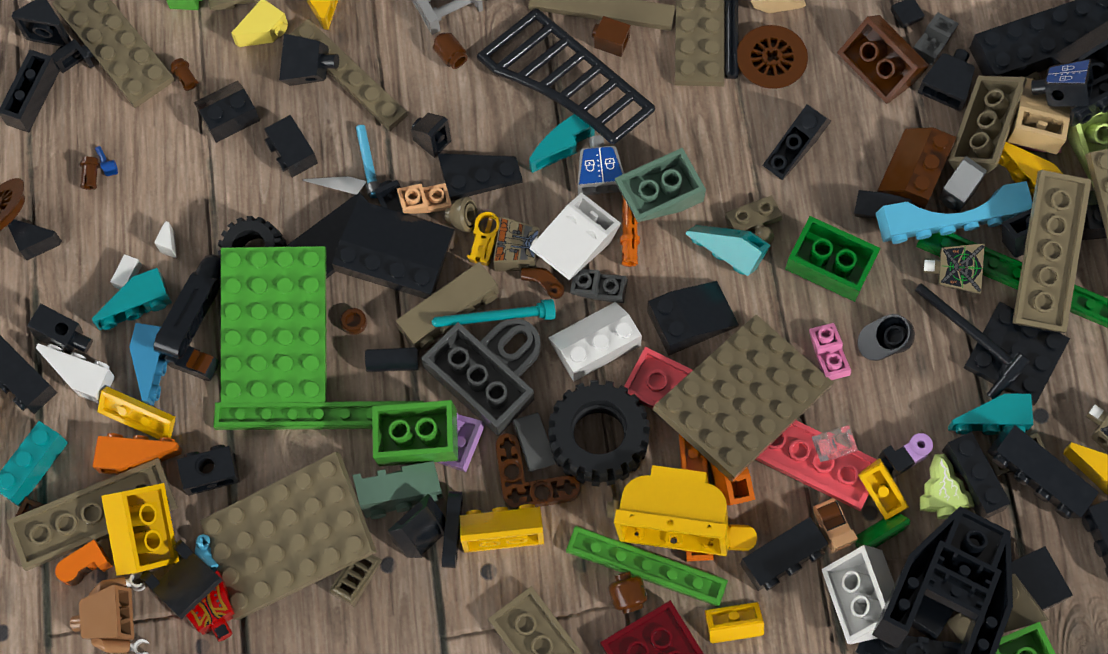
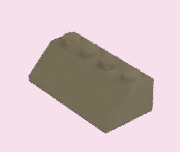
[948,76,1027,175]

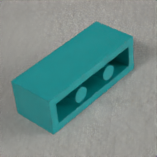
[0,421,68,507]

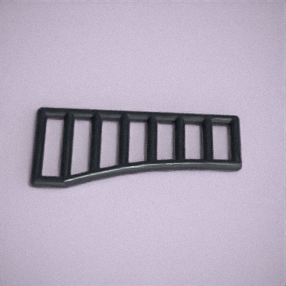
[477,8,655,144]

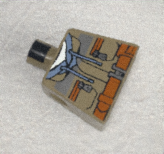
[493,217,540,271]

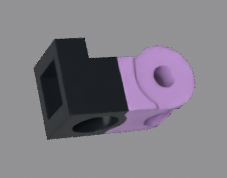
[878,433,933,479]

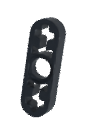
[442,491,463,568]

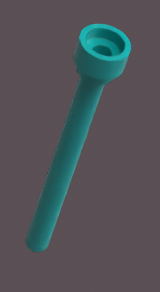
[432,299,556,327]

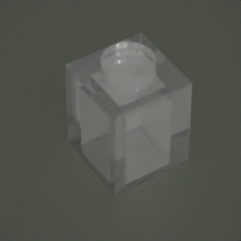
[812,425,858,462]

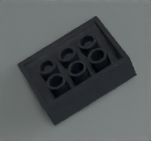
[332,200,455,299]

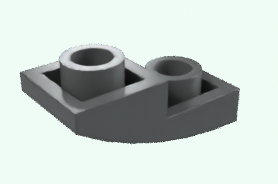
[570,269,628,303]
[513,412,555,472]

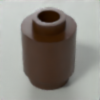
[433,33,468,69]

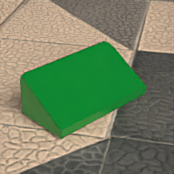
[855,513,911,548]

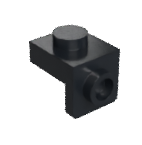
[50,39,94,73]
[375,180,409,215]

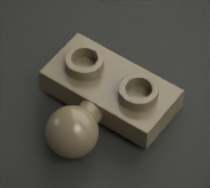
[725,195,782,244]

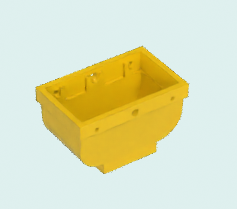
[614,465,729,556]

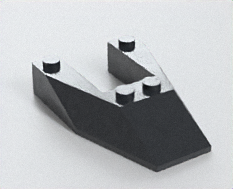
[872,506,1013,654]

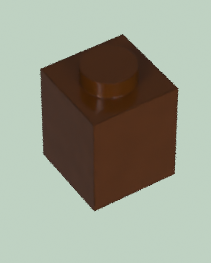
[591,16,631,57]

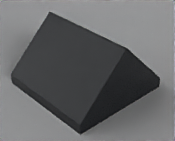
[12,0,71,47]

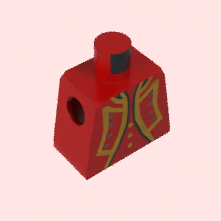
[186,570,235,642]

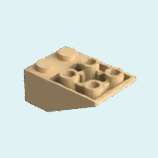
[1007,76,1070,154]

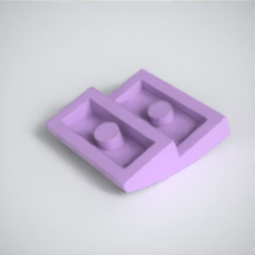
[437,413,485,472]

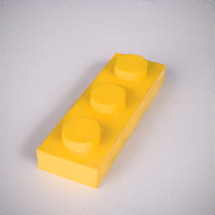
[97,386,176,439]

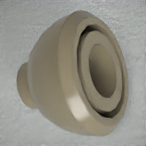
[445,197,478,232]

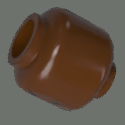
[608,571,648,614]

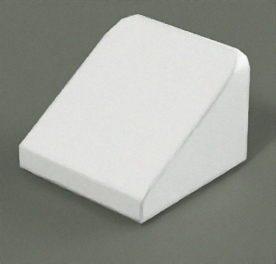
[155,221,177,258]

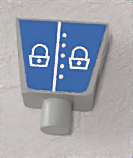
[578,135,624,195]

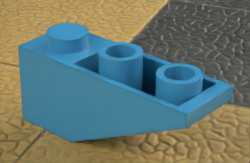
[129,323,167,407]

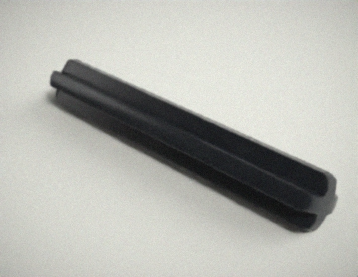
[725,0,739,79]

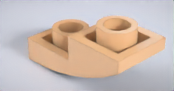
[397,183,452,214]

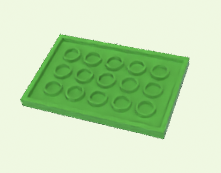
[221,246,327,403]

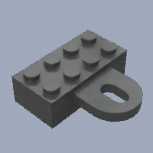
[421,318,541,436]

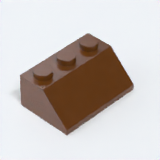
[837,15,930,104]
[877,127,956,209]

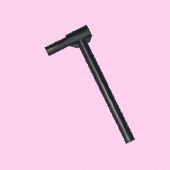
[915,283,1030,399]

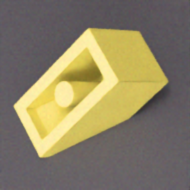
[231,0,288,47]

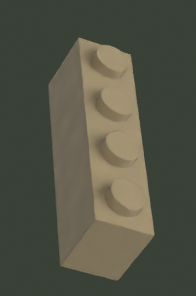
[396,262,499,350]

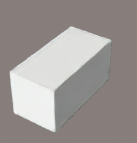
[110,254,142,290]

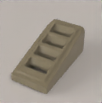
[329,554,382,607]

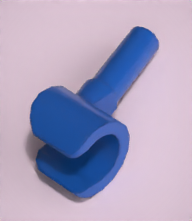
[95,146,118,176]

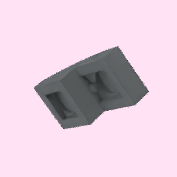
[913,12,959,65]

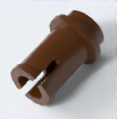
[170,58,198,91]
[80,157,100,190]

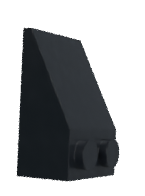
[647,281,739,356]

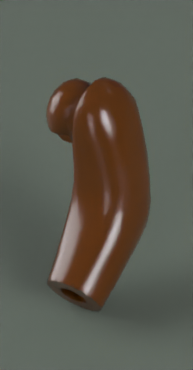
[521,267,564,299]

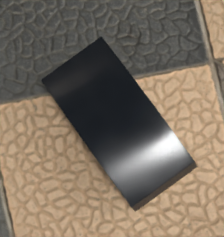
[854,190,913,219]

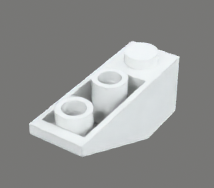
[36,343,115,403]

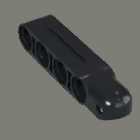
[153,254,221,359]

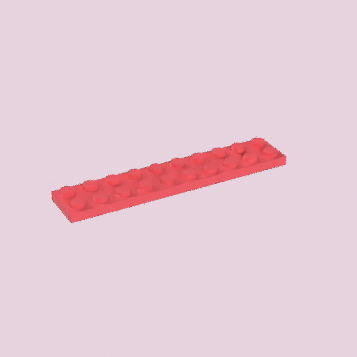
[624,347,877,511]

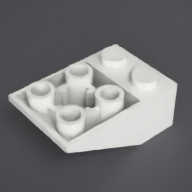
[530,193,621,280]

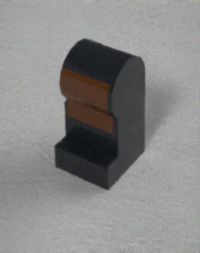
[164,346,220,381]

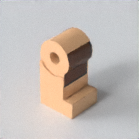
[813,498,858,554]

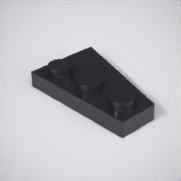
[437,153,523,201]

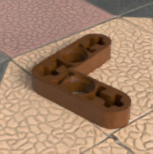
[496,433,580,510]

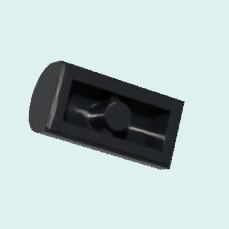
[365,348,419,372]

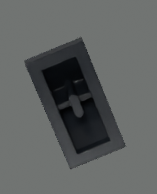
[8,219,62,261]

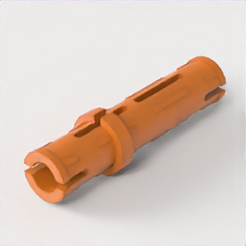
[620,195,640,267]

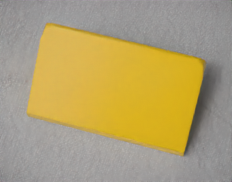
[858,458,909,520]
[705,602,764,643]

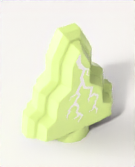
[920,454,974,519]

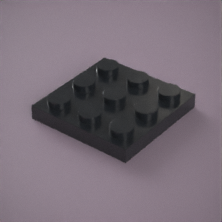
[963,302,1070,406]

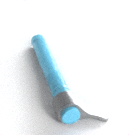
[356,125,393,198]

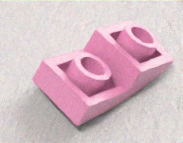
[809,323,851,380]

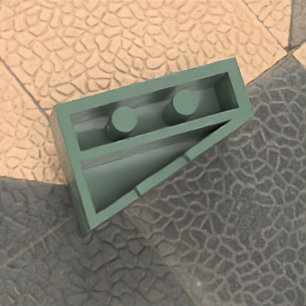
[352,461,443,519]

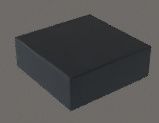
[890,0,925,29]

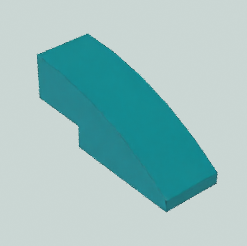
[529,111,595,173]

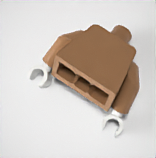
[70,572,150,654]

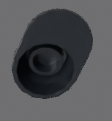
[858,314,915,361]

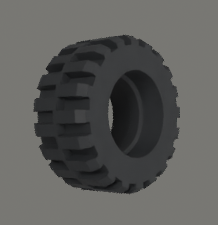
[548,380,650,487]

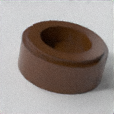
[340,308,367,335]

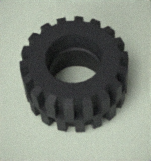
[218,216,287,262]

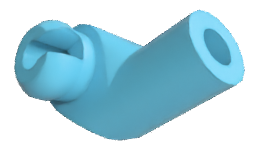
[195,534,219,572]

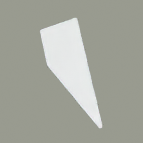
[303,176,366,195]

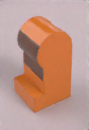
[55,539,113,586]

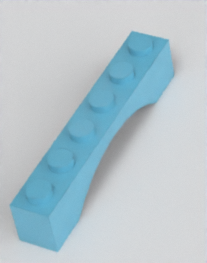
[875,181,1033,244]

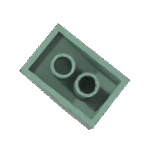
[615,148,706,222]

